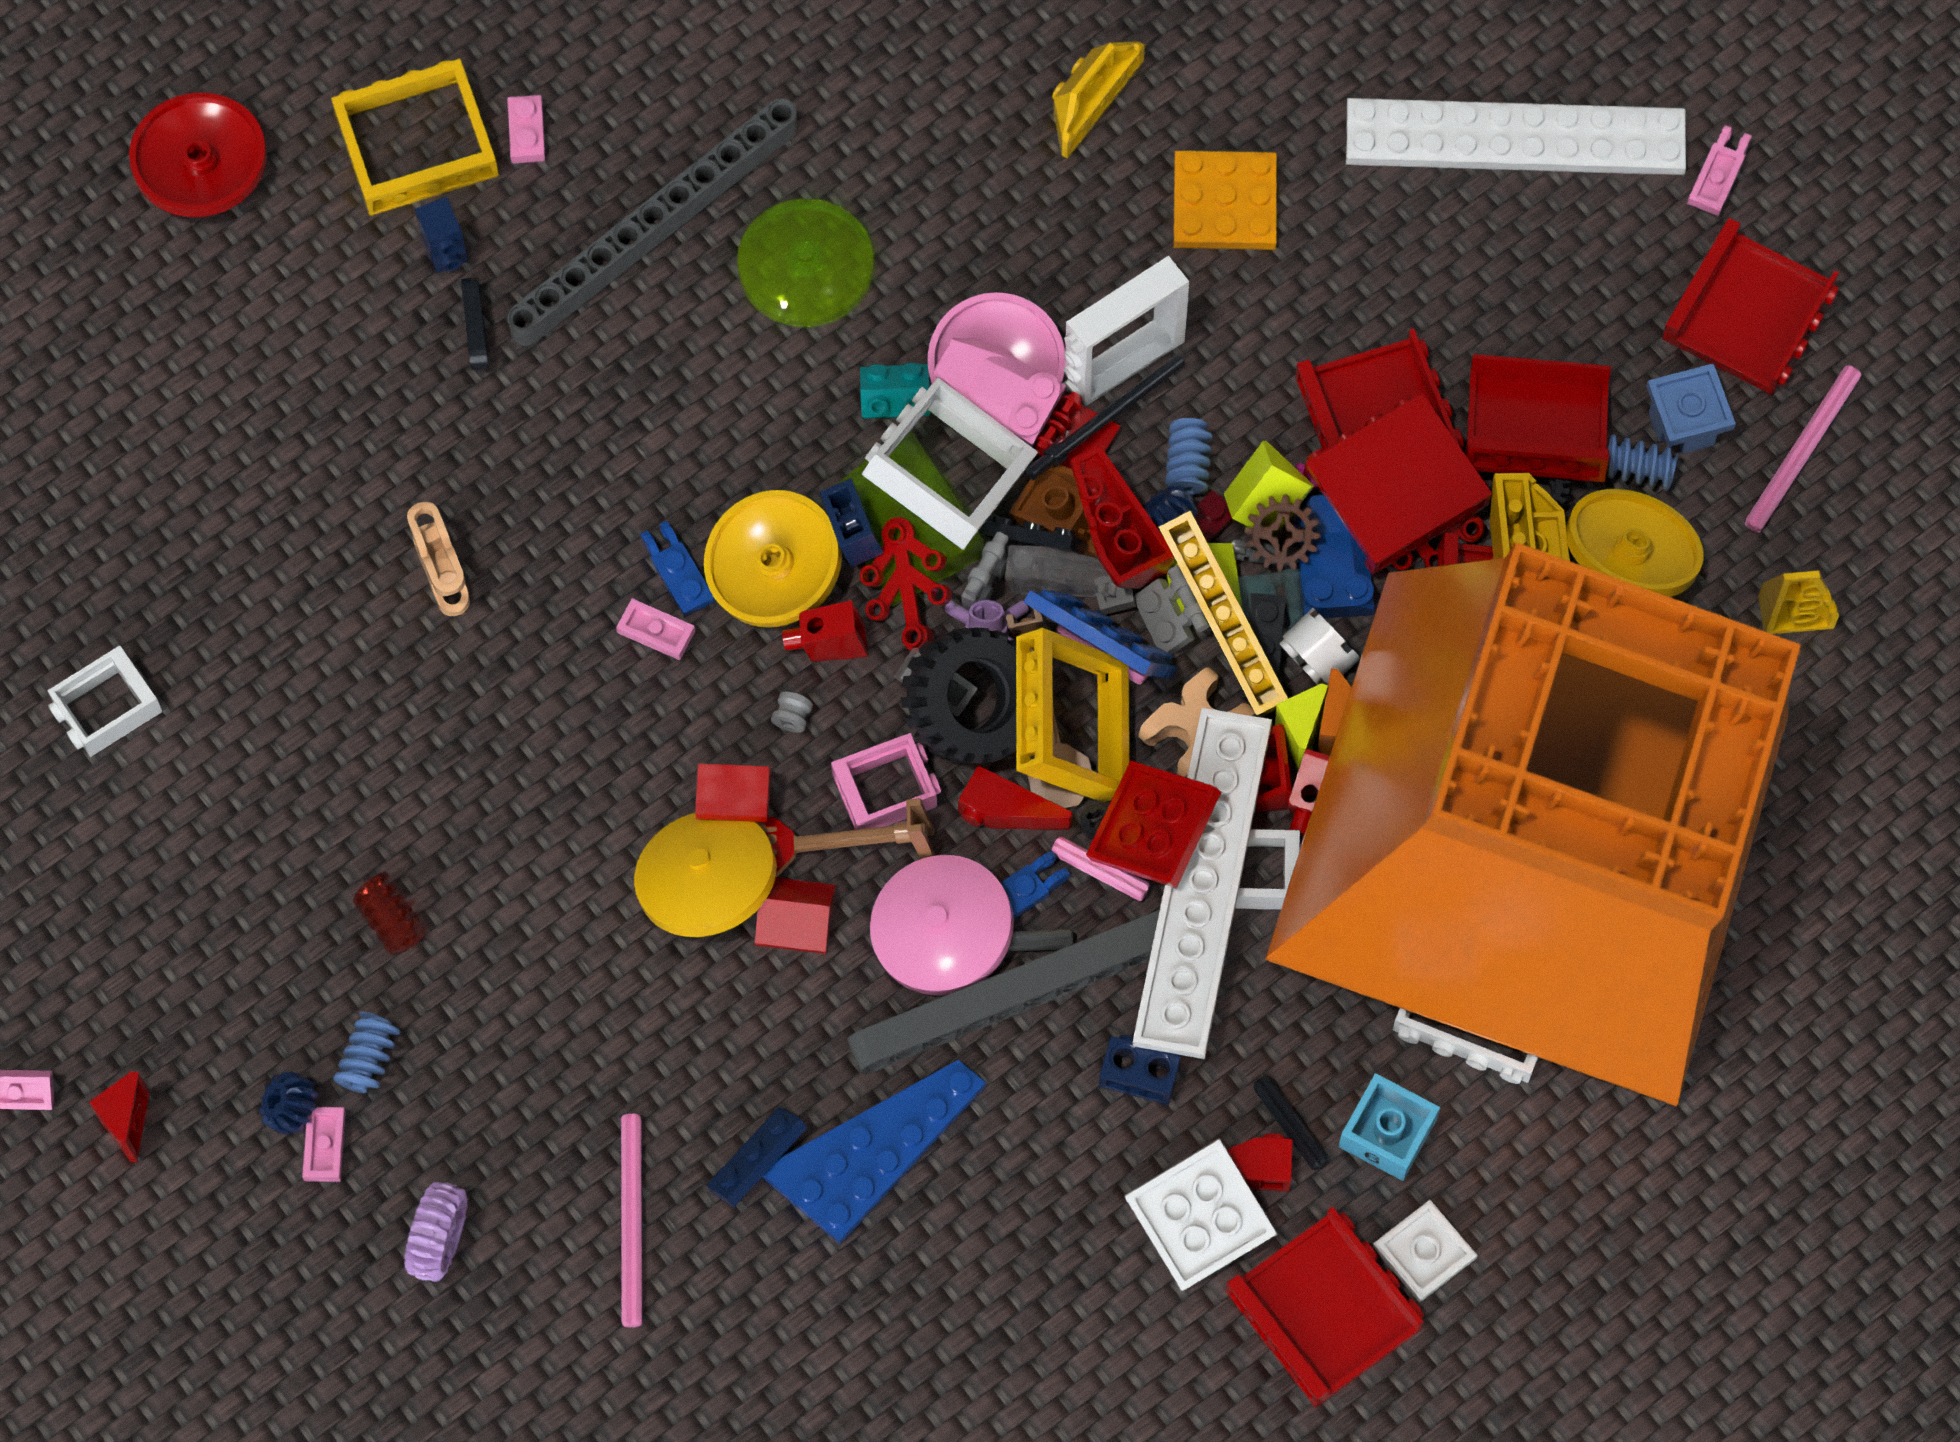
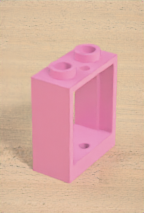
[831,733,941,830]

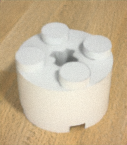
[1279,608,1361,685]

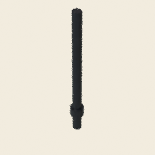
[1025,354,1185,480]

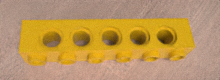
[1159,511,1288,717]

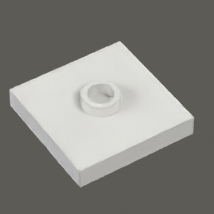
[1373,1200,1477,1303]

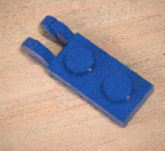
[640,521,715,618]
[1001,851,1071,920]

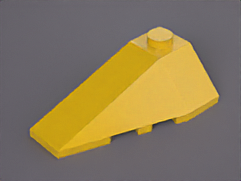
[1758,571,1839,634]

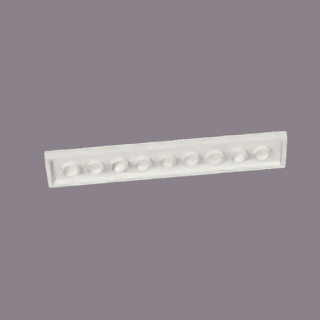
[1346,98,1686,175]
[1133,708,1272,1059]

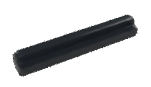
[1253,1075,1329,1170]

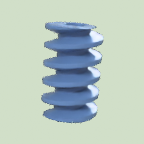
[1165,418,1212,495]
[1607,434,1679,492]
[333,1012,401,1094]

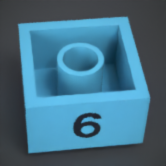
[1339,1073,1440,1181]

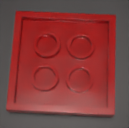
[1085,760,1221,888]

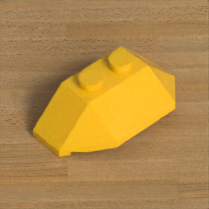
[1052,41,1145,159]
[1490,473,1570,561]

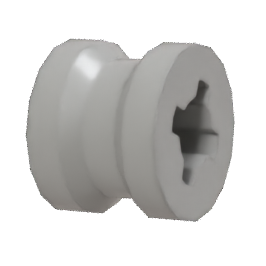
[771,692,813,733]

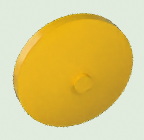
[1566,489,1704,597]
[704,490,842,628]
[634,813,777,937]

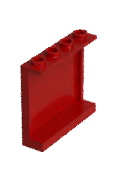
[1662,218,1840,395]
[1295,328,1464,450]
[1466,354,1611,482]
[1303,393,1492,575]
[1225,1206,1423,1408]

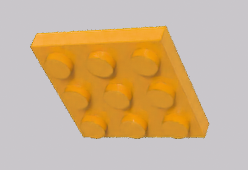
[1174,151,1276,250]

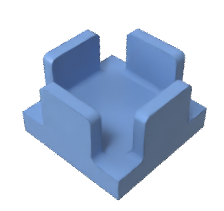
[1646,363,1736,454]

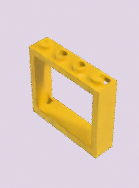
[331,59,499,216]
[1016,628,1129,803]

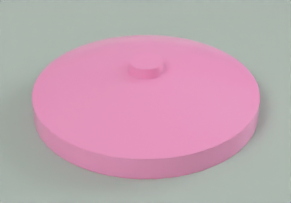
[928,293,1065,385]
[870,855,1014,995]

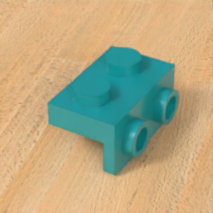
[860,363,931,418]

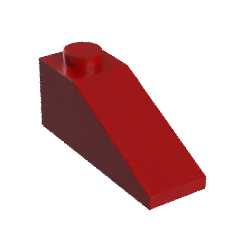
[958,765,1073,830]
[1227,1133,1292,1192]

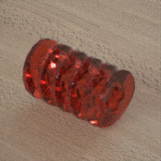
[353,872,427,954]

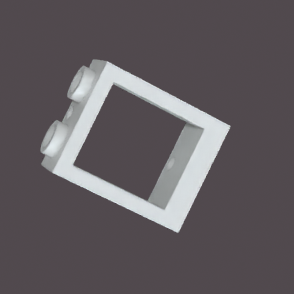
[47,645,162,757]
[1235,829,1300,909]

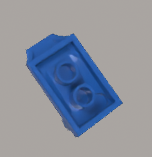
[1294,495,1375,619]

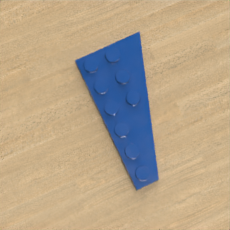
[762,1060,986,1244]

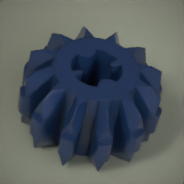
[1142,485,1198,537]
[258,1071,318,1135]

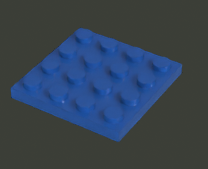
[1023,588,1179,679]

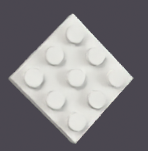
[1125,1138,1277,1291]

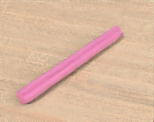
[1745,365,1861,533]
[621,1114,642,1328]

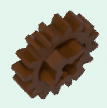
[1244,494,1321,571]

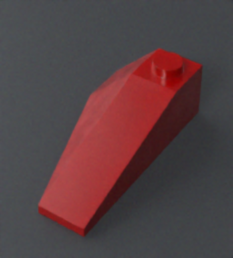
[1070,445,1174,589]

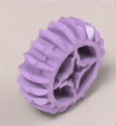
[404,1182,468,1282]

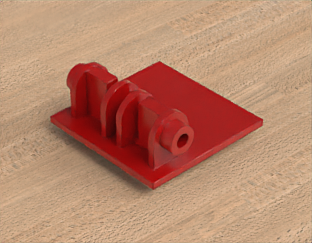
[1032,392,1121,469]

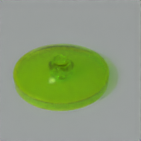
[737,199,874,327]

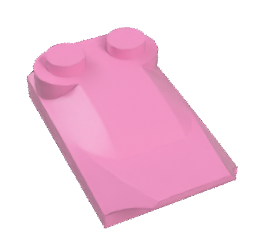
[933,337,1066,447]

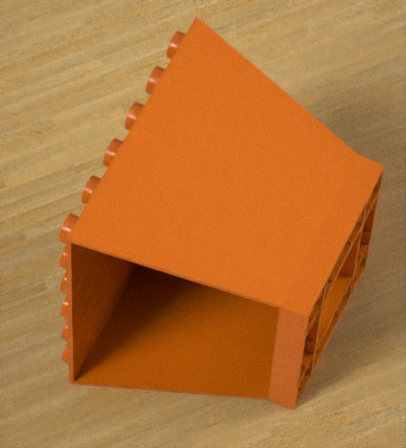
[1265,542,1801,1106]

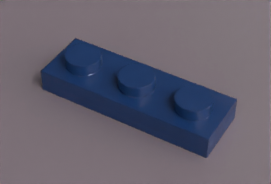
[706,1106,807,1207]

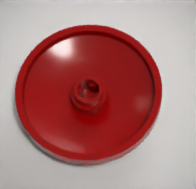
[129,92,267,217]

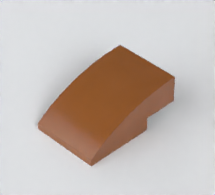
[1009,465,1104,569]

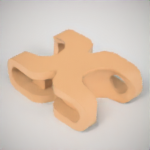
[407,502,470,616]
[1138,667,1256,777]

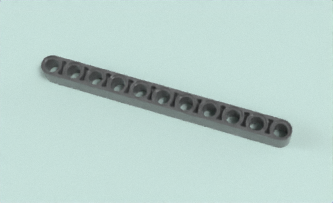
[507,98,798,346]
[847,910,1160,1074]

